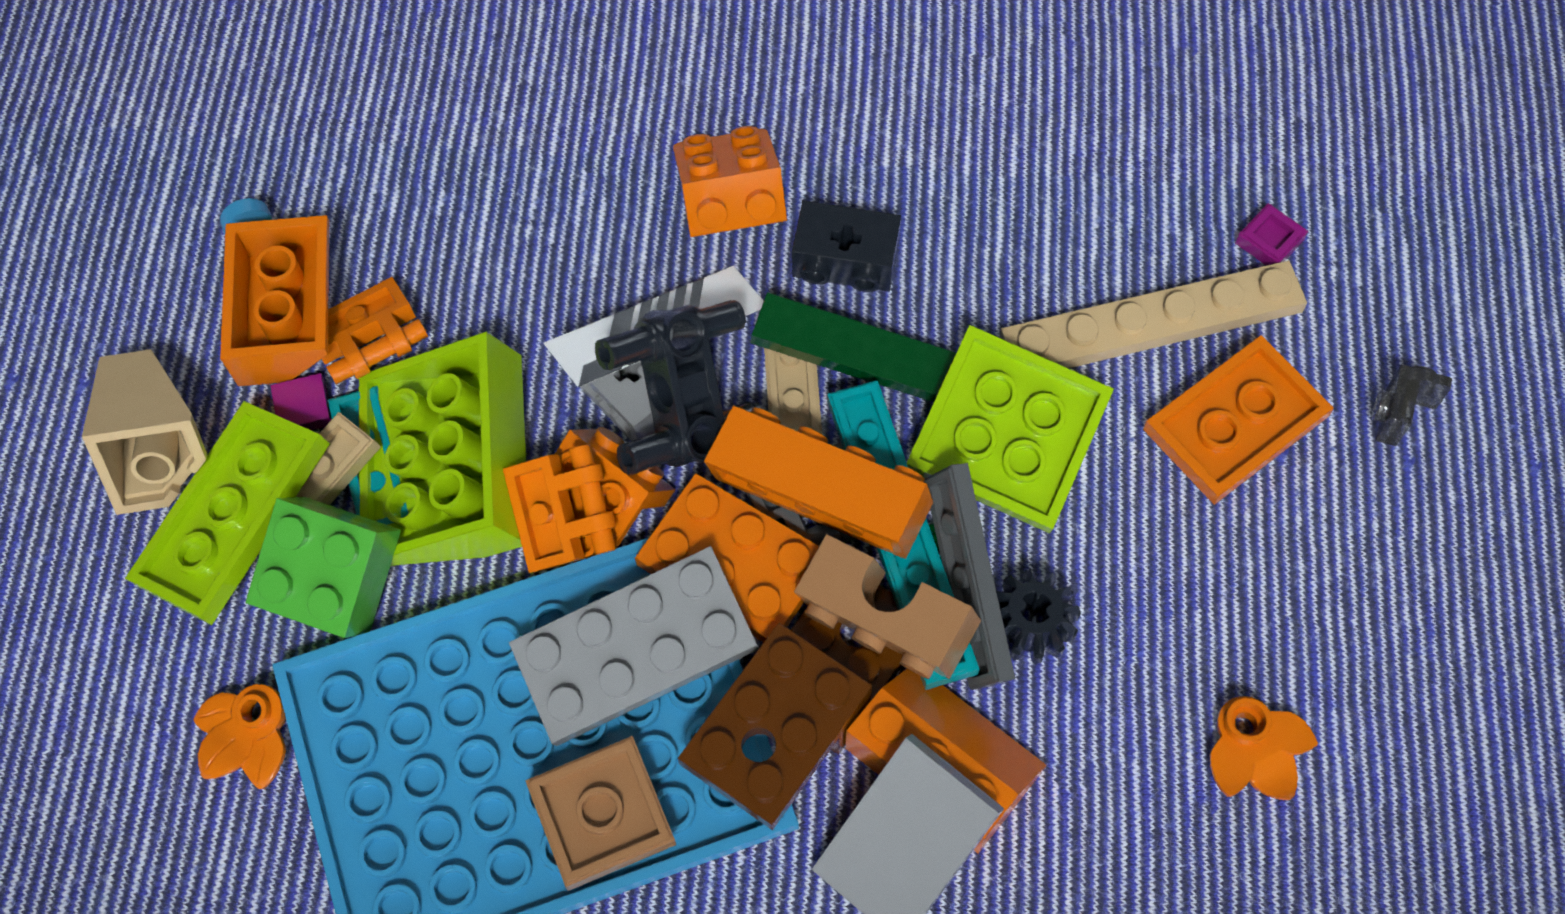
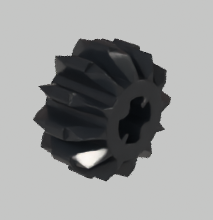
[996,568,1081,665]

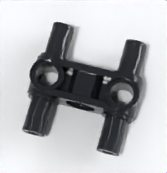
[595,300,762,475]

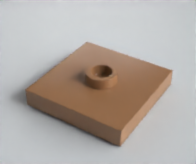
[525,736,676,891]

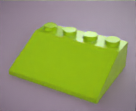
[359,332,526,566]

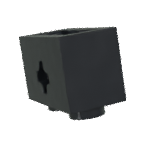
[792,200,901,292]

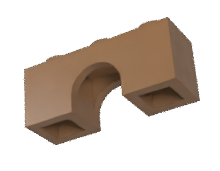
[794,534,981,680]

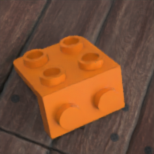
[673,126,787,237]
[555,427,676,563]

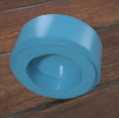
[220,198,273,234]

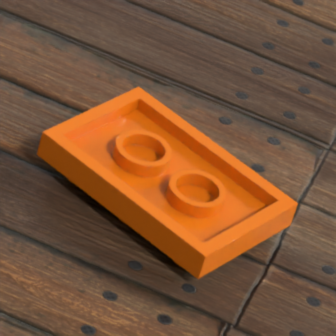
[1143,335,1334,505]
[635,473,819,643]

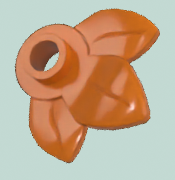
[193,684,286,789]
[1210,696,1318,800]

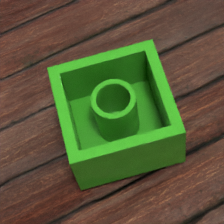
[245,497,401,638]

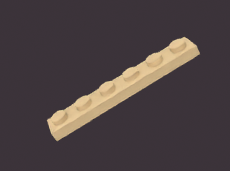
[999,260,1307,368]

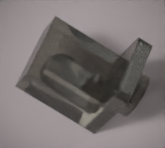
[1372,364,1452,446]

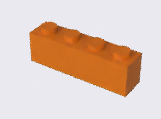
[704,406,933,559]

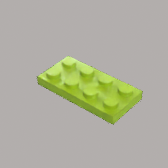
[125,401,330,625]

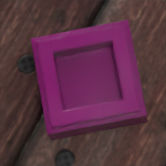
[1235,203,1308,266]
[270,373,332,430]

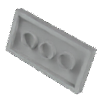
[509,546,759,746]

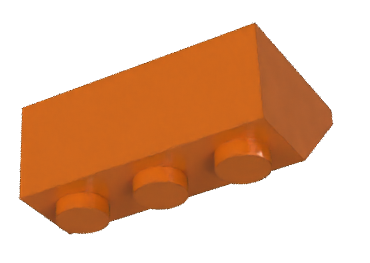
[220,215,330,386]
[845,669,1047,854]

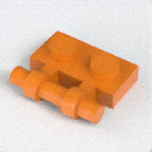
[322,277,428,385]
[503,445,617,573]

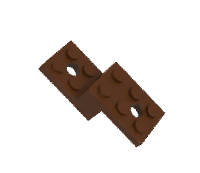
[677,584,903,831]

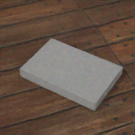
[811,734,1004,914]

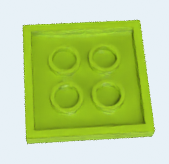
[907,325,1114,534]

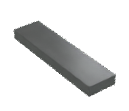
[925,463,1015,690]

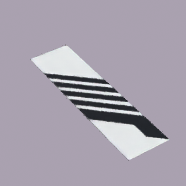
[543,266,764,387]

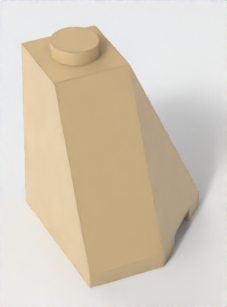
[82,349,207,515]

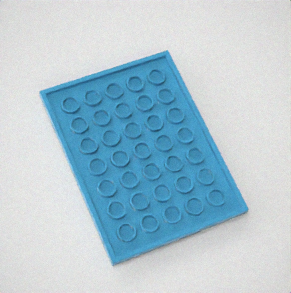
[272,538,799,914]

